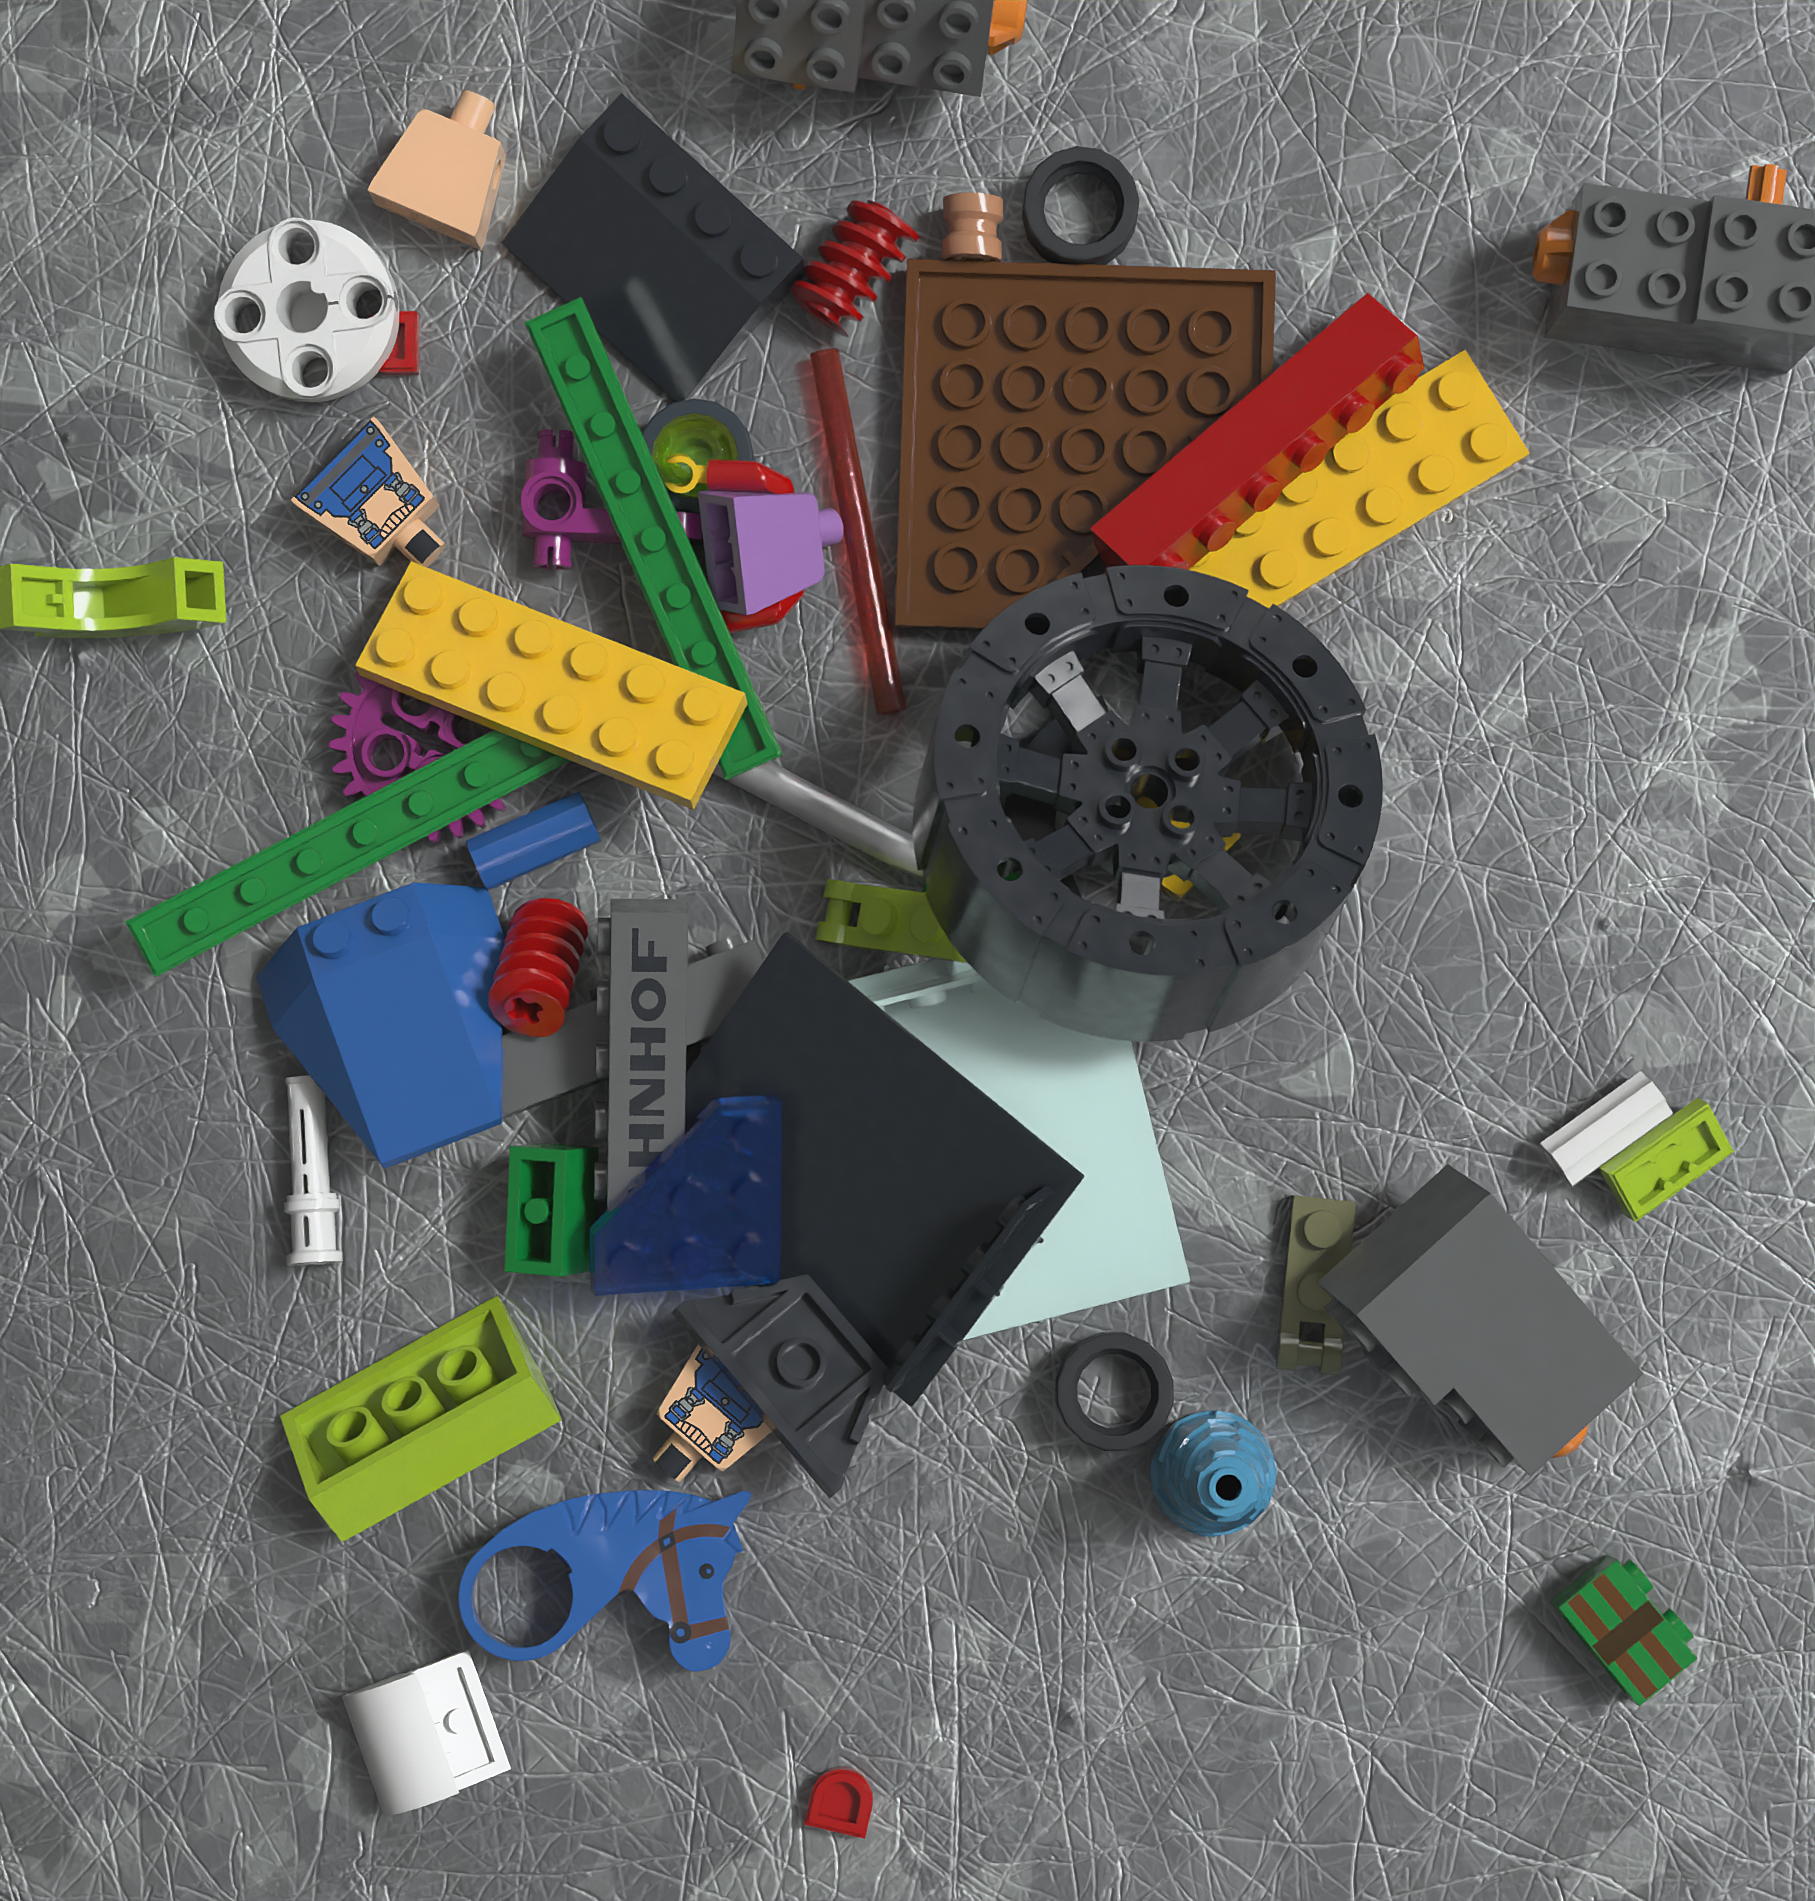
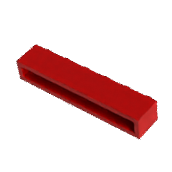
[1090,293,1424,570]

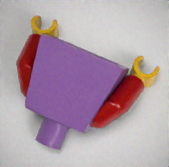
[664,453,843,634]

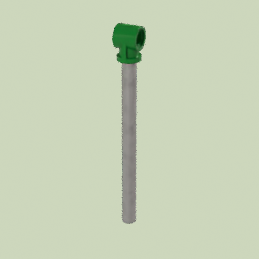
[713,762,1021,893]

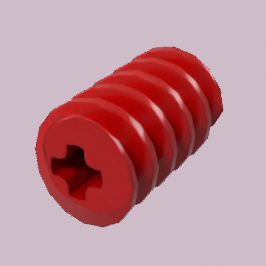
[789,200,920,338]
[489,898,589,1038]

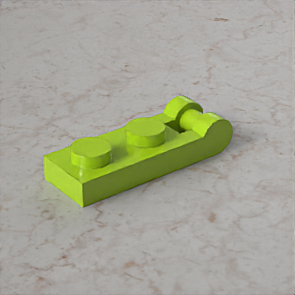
[815,879,966,963]

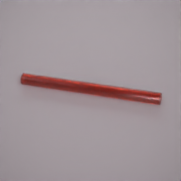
[809,348,907,715]

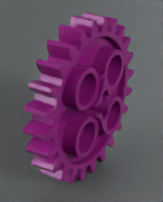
[329,671,521,843]

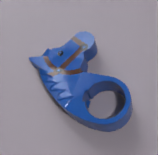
[459,1490,751,1672]

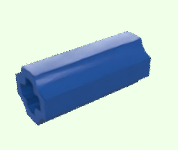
[466,791,602,890]

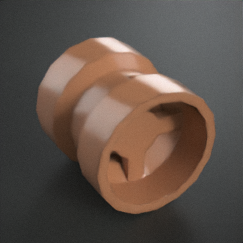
[941,192,1004,262]

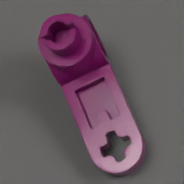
[521,429,704,570]

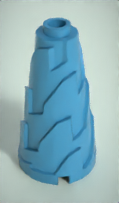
[1150,1410,1276,1537]

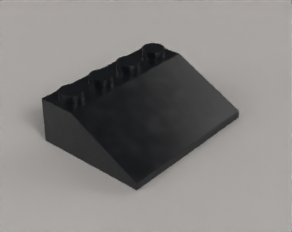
[501,93,805,402]

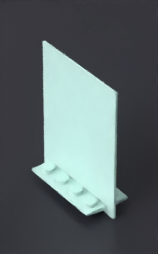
[848,959,1190,1340]

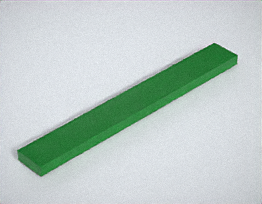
[524,297,784,780]
[125,730,571,977]

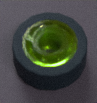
[642,398,755,515]

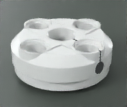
[214,218,400,402]

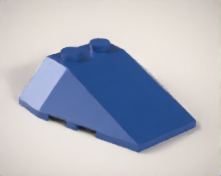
[256,882,505,1169]

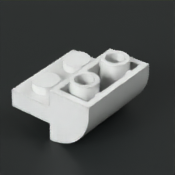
[342,1650,511,1816]

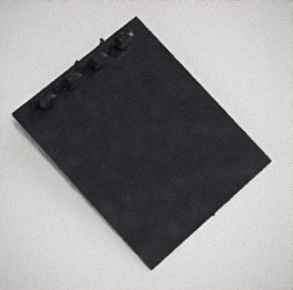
[683,932,1084,1406]

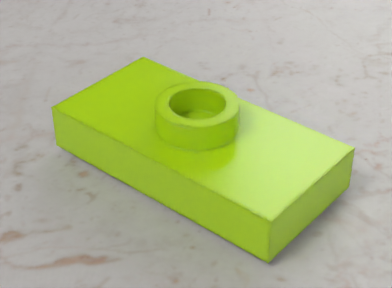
[1599,1097,1734,1222]

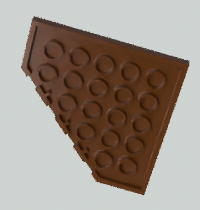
[895,259,1276,631]

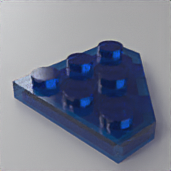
[590,1095,782,1296]

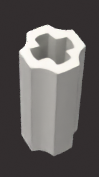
[1539,1071,1673,1188]

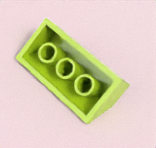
[280,1295,562,1542]

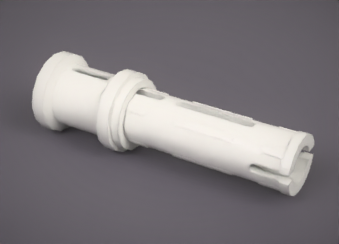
[284,1076,343,1266]

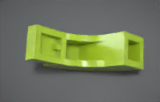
[0,557,227,638]

